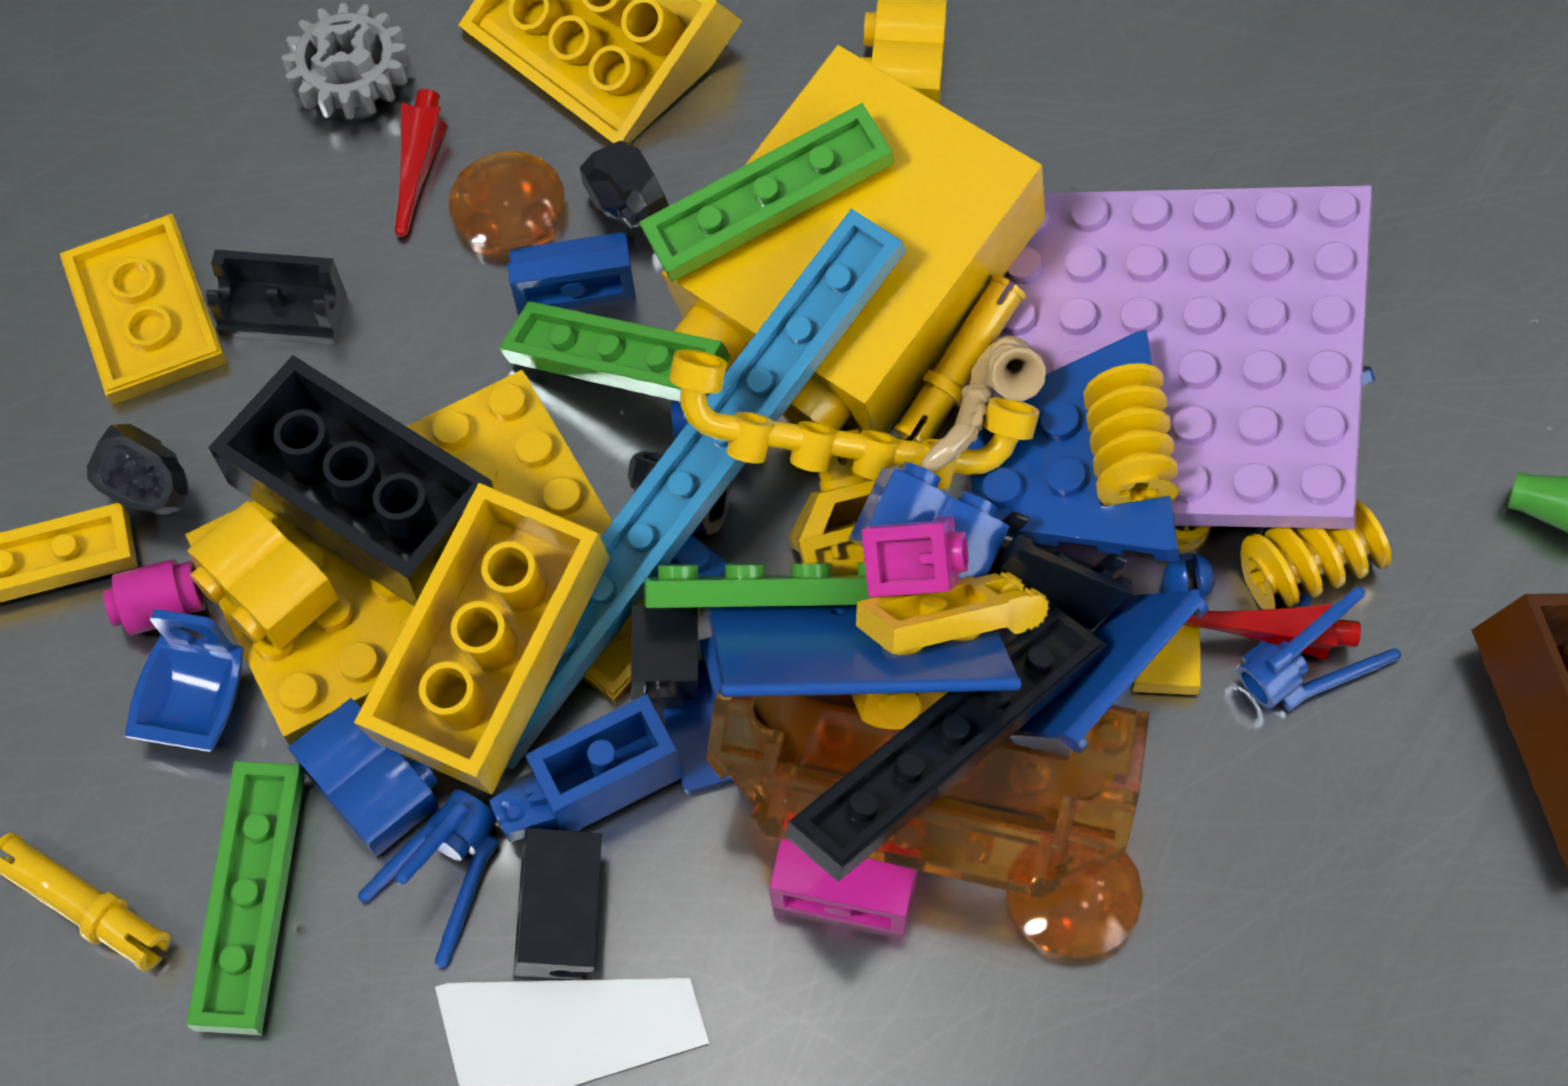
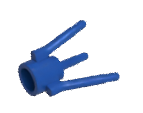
[1237,586,1401,711]
[358,790,499,969]

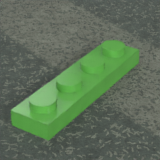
[639,103,894,283]
[498,301,731,402]
[644,562,874,608]
[186,761,306,1035]

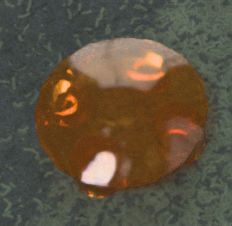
[449,151,564,253]
[1006,826,1143,959]

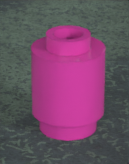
[103,559,205,636]

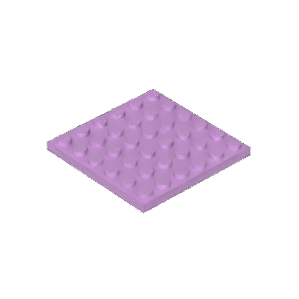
[966,185,1372,529]

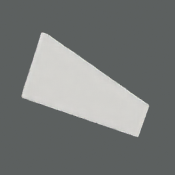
[435,978,709,1086]

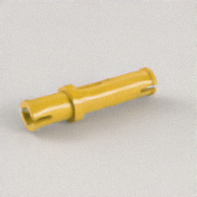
[893,275,1026,442]
[0,832,171,972]

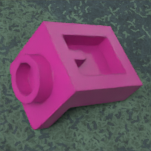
[861,515,969,597]

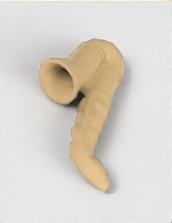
[921,336,1046,472]

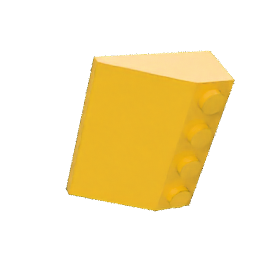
[458,0,743,143]

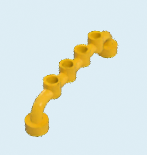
[669,349,1040,489]

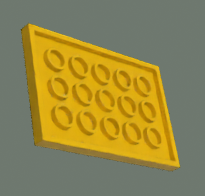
[185,370,612,746]

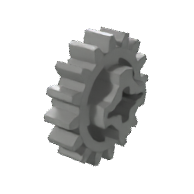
[282,3,410,119]

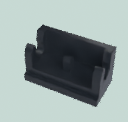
[206,249,347,345]
[987,512,1132,630]
[512,828,602,980]

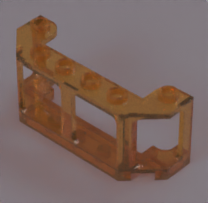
[706,689,1150,898]

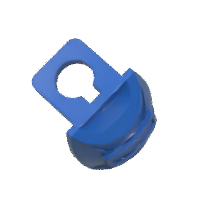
[125,609,244,752]

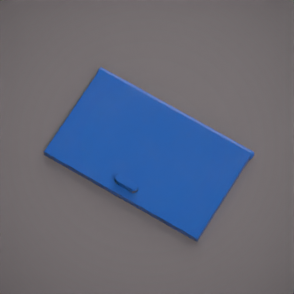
[708,605,1022,697]

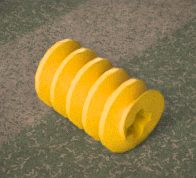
[1083,363,1180,506]
[1240,499,1392,609]

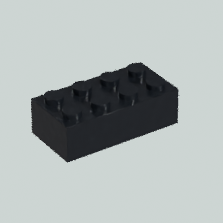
[208,355,494,606]

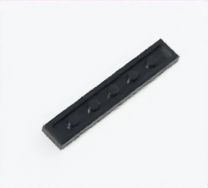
[785,606,1107,882]

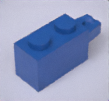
[489,694,683,842]

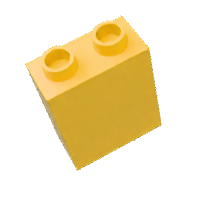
[661,45,1045,433]

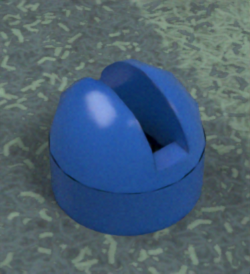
[1161,553,1215,602]

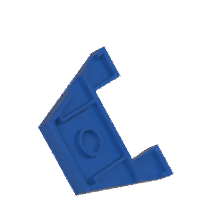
[968,330,1180,562]

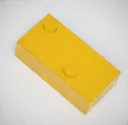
[354,483,610,795]

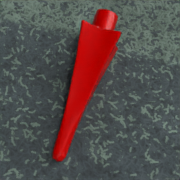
[394,89,448,237]
[1184,603,1361,660]

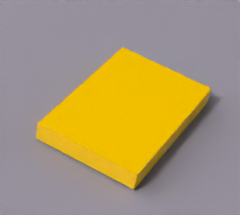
[59,213,228,405]

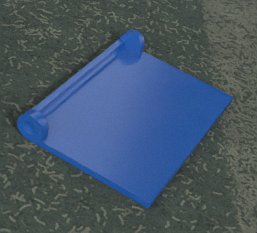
[1012,591,1208,754]

